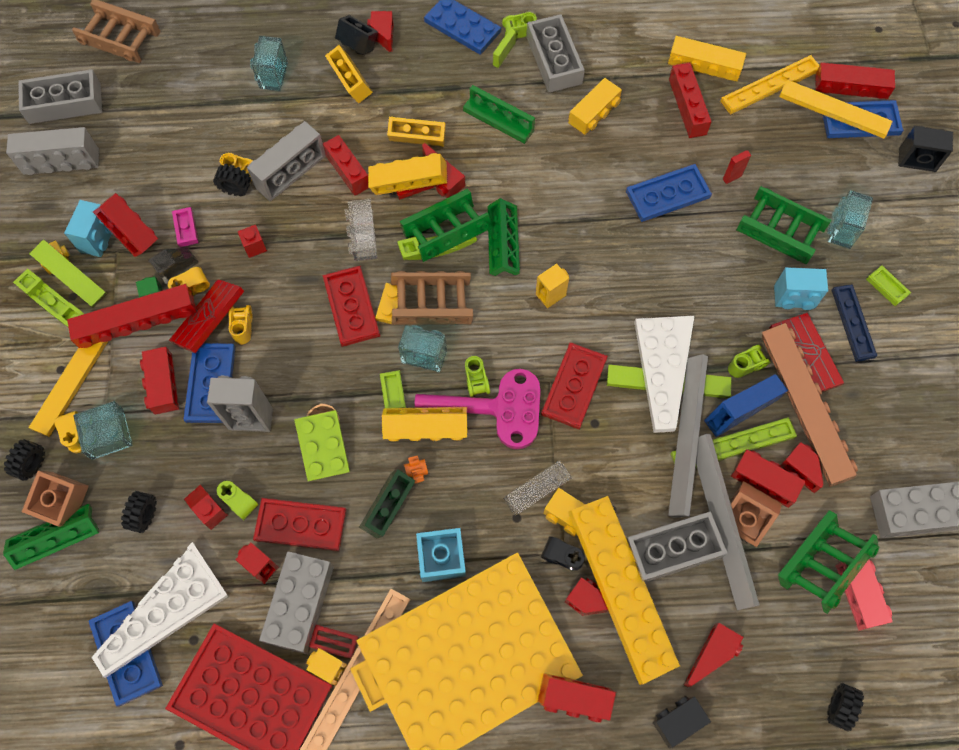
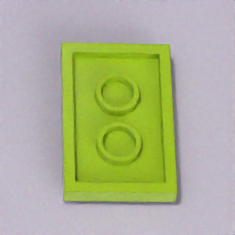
[294,410,350,481]

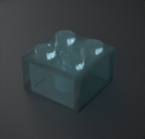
[250,36,288,91]
[827,190,873,249]
[398,325,447,372]
[73,401,133,460]

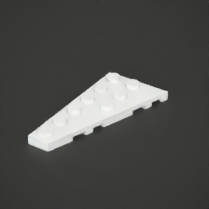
[634,316,694,433]
[92,542,228,678]

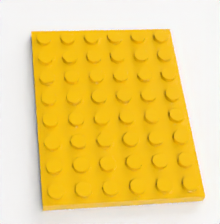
[356,552,583,750]

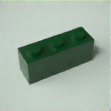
[359,469,415,538]

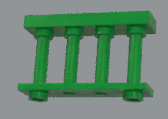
[736,186,831,265]
[400,189,492,262]
[778,510,880,614]

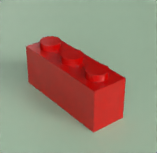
[323,135,369,196]
[93,193,158,257]
[140,347,179,415]
[731,449,805,508]
[538,673,616,723]

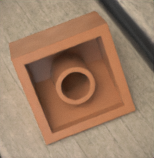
[22,471,89,527]
[730,481,782,547]

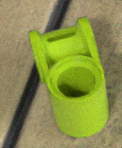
[502,12,536,39]
[728,345,771,378]
[465,356,490,397]
[217,481,259,521]

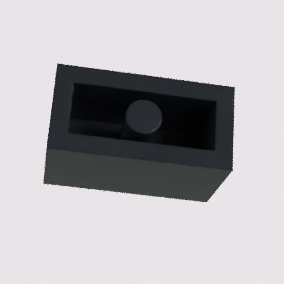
[335,15,378,55]
[653,696,711,748]

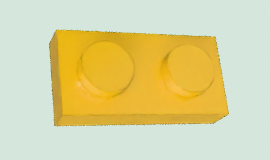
[375,283,398,324]

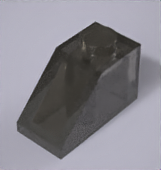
[149,247,199,284]

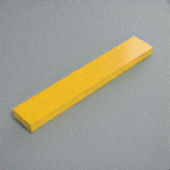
[720,55,820,115]
[779,80,893,139]
[29,342,108,437]

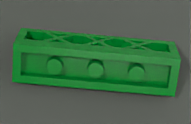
[463,85,535,144]
[488,198,520,276]
[3,504,99,570]

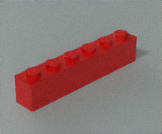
[67,284,197,348]

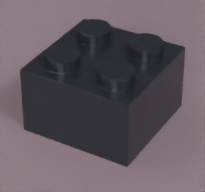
[898,126,953,172]

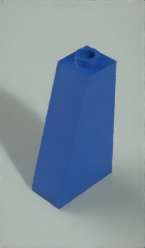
[704,374,788,437]

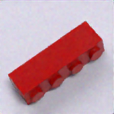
[669,62,711,138]
[815,62,895,99]

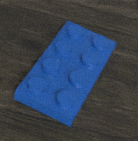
[424,0,501,55]
[822,100,903,138]
[626,164,712,222]
[183,343,236,423]
[89,601,163,707]

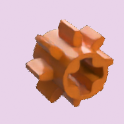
[404,455,428,483]

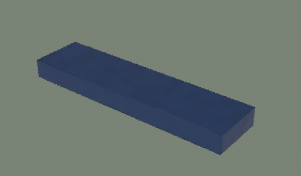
[831,284,877,362]

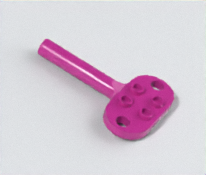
[415,369,540,449]

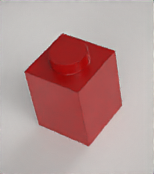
[237,224,267,258]

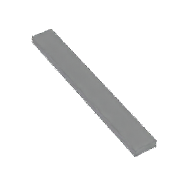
[668,354,708,518]
[696,434,759,610]

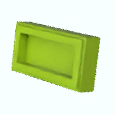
[493,29,516,68]
[866,266,911,306]
[380,370,406,408]

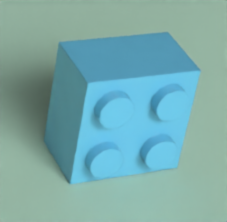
[64,200,113,257]
[774,267,828,310]
[416,528,466,582]

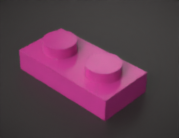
[172,207,199,247]

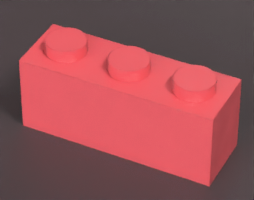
[835,559,893,631]

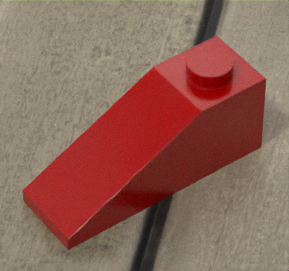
[422,143,465,198]
[683,623,743,687]

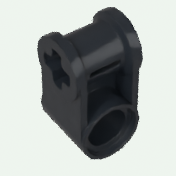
[541,536,585,571]

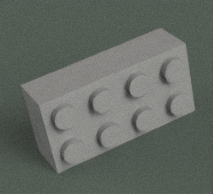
[526,14,585,93]
[19,69,102,124]
[247,121,326,202]
[6,127,99,175]
[207,375,273,432]
[870,482,959,538]
[627,511,728,583]
[259,551,334,654]

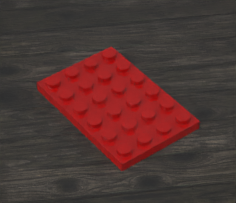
[165,624,333,750]

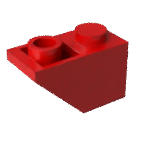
[564,577,609,616]

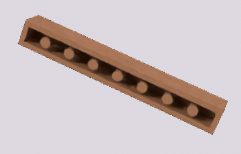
[762,323,858,487]

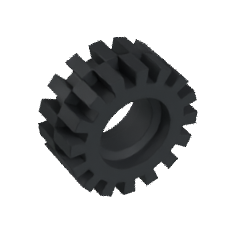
[213,164,251,197]
[4,439,45,481]
[121,491,157,533]
[827,683,864,732]

